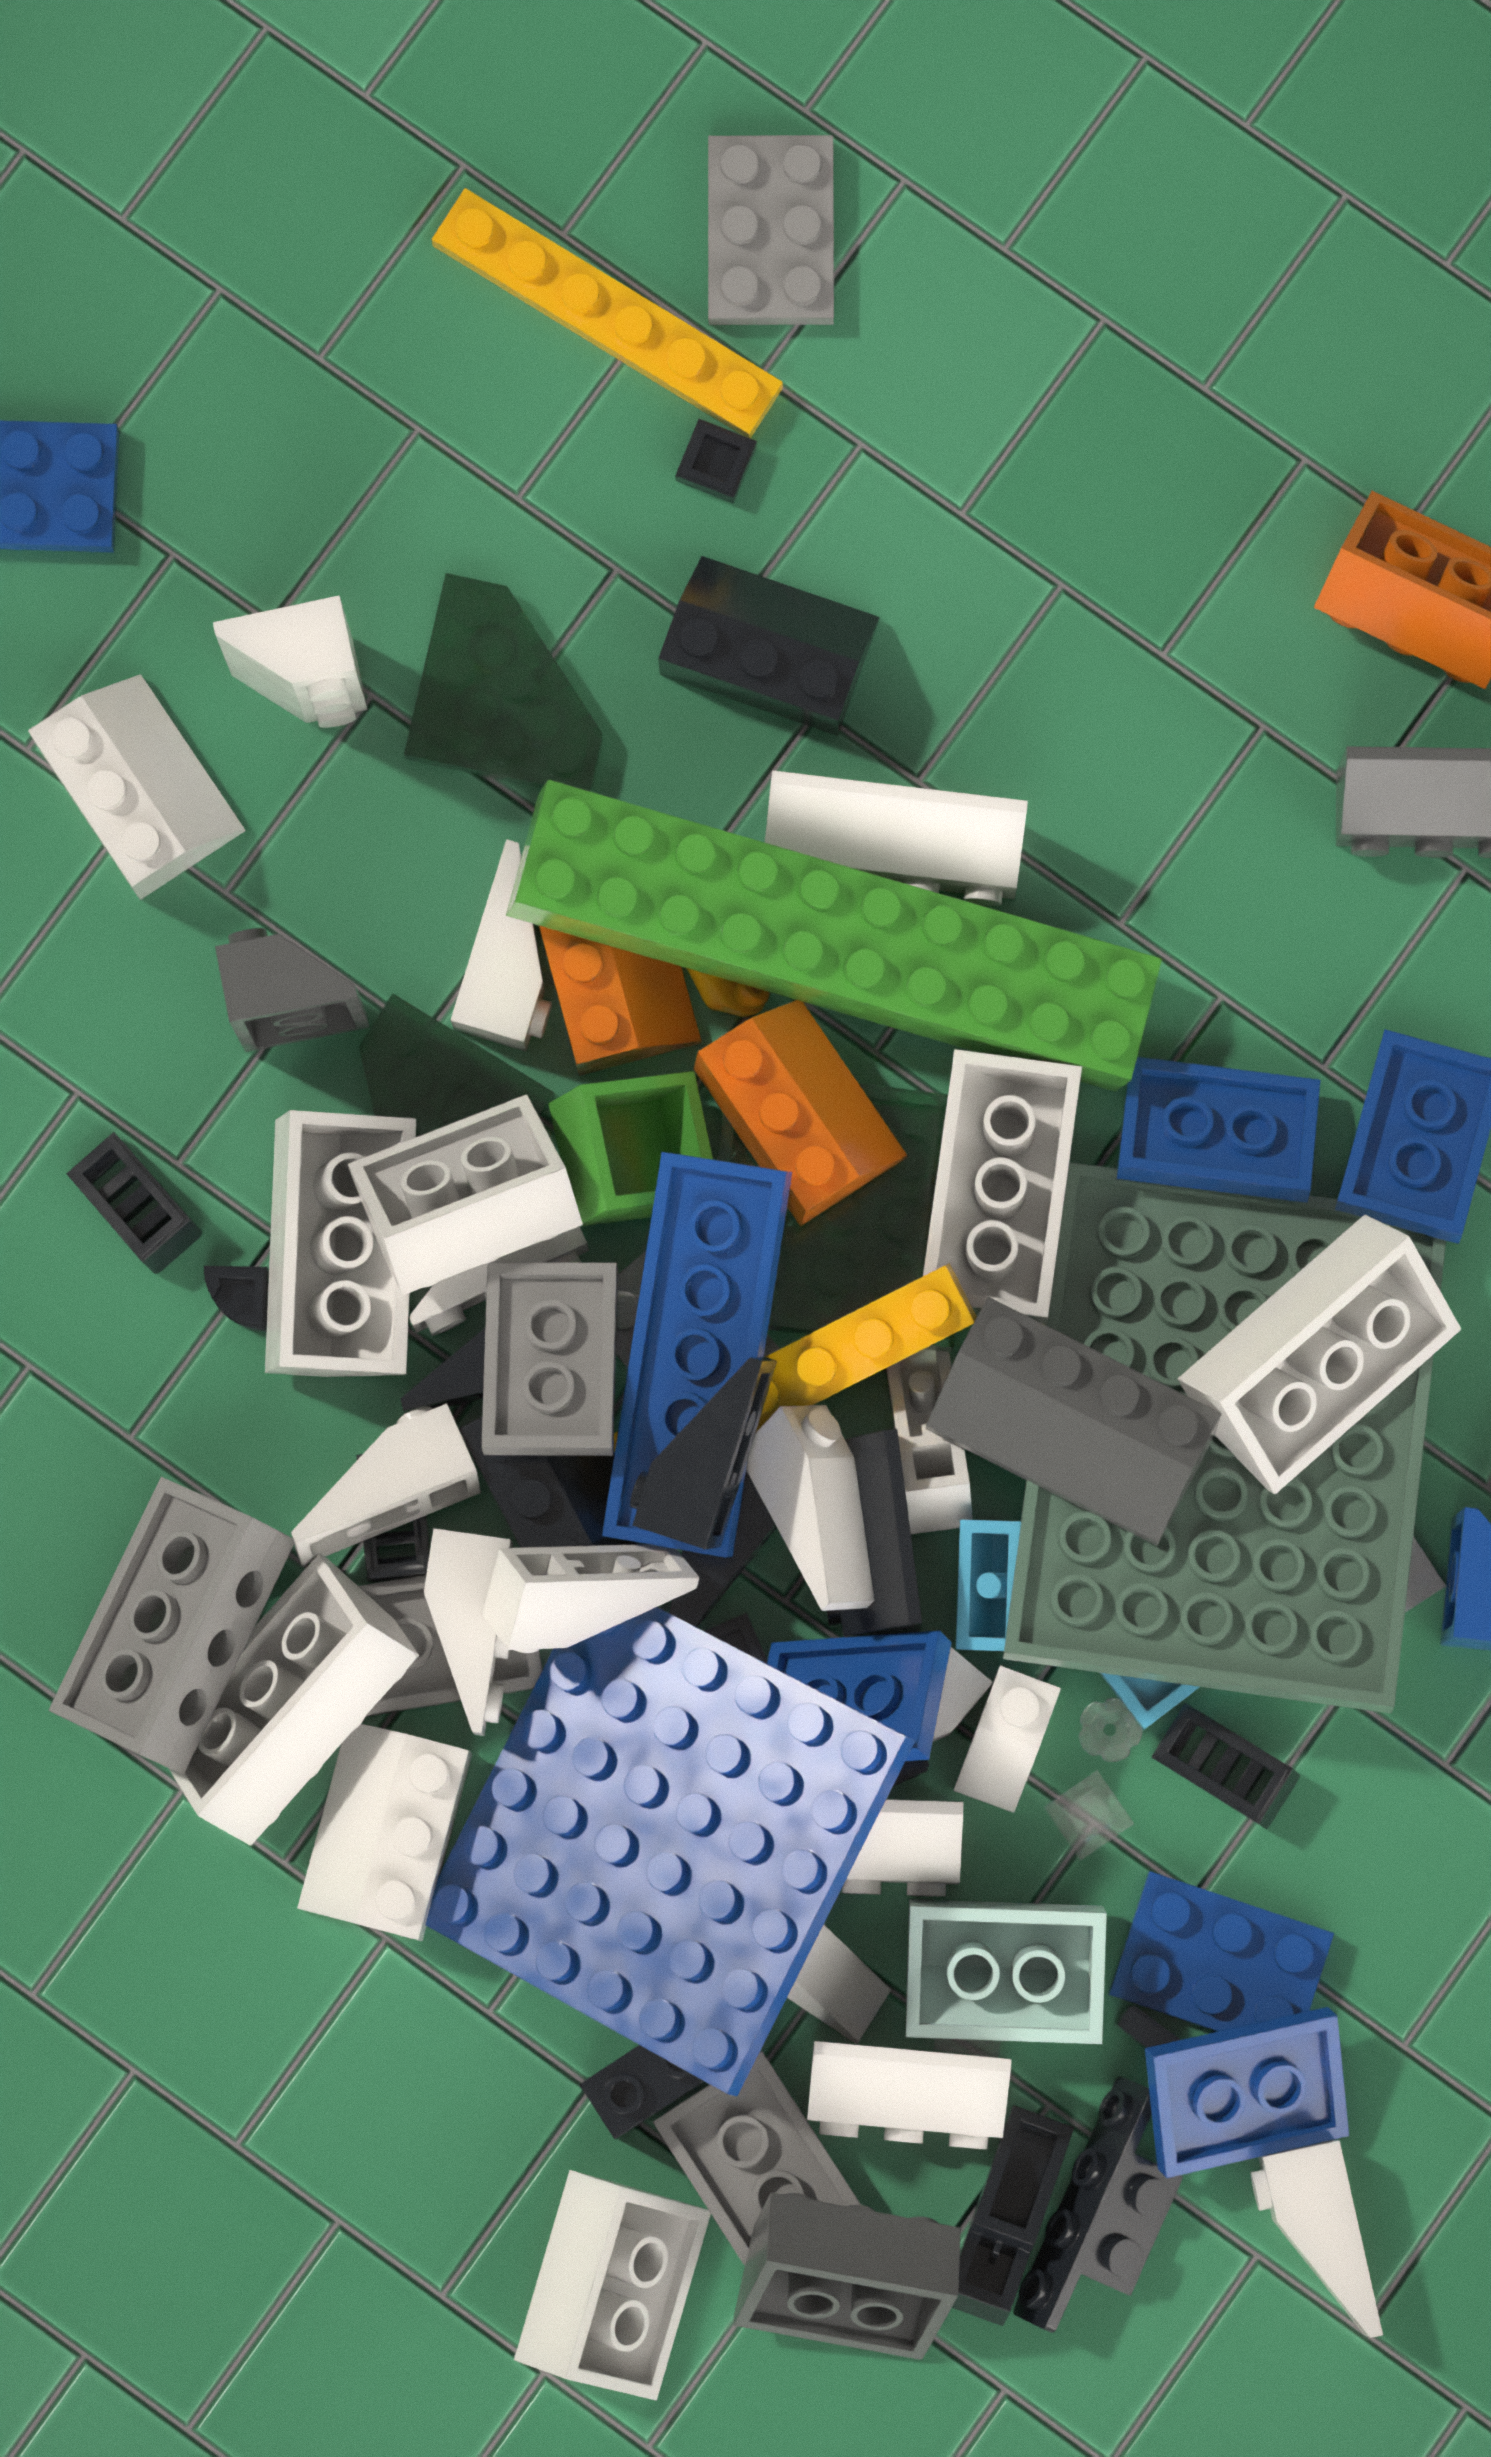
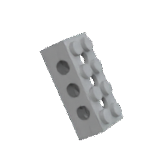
[48,1477,294,1775]

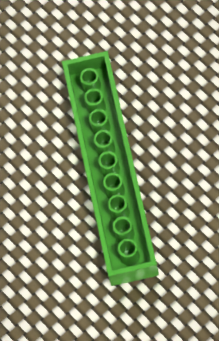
[506,779,1162,1092]

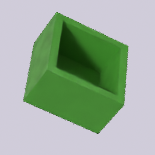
[548,1071,713,1227]

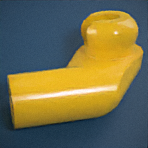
[687,968,770,1017]

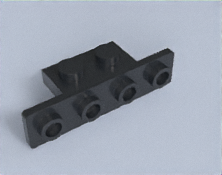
[1013,2076,1184,2333]

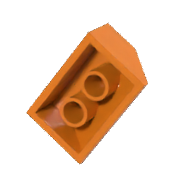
[1313,491,1491,689]
[538,925,702,1076]
[694,1000,907,1227]

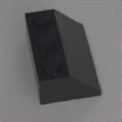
[658,556,880,736]
[459,1416,645,1548]
[827,1429,922,1637]

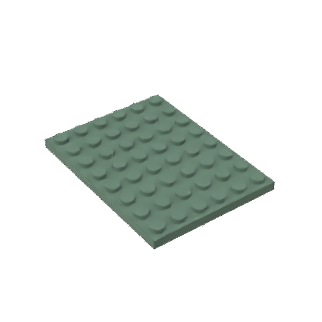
[1003,1162,1446,1714]

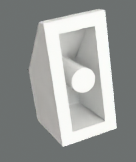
[953,1666,1061,1813]

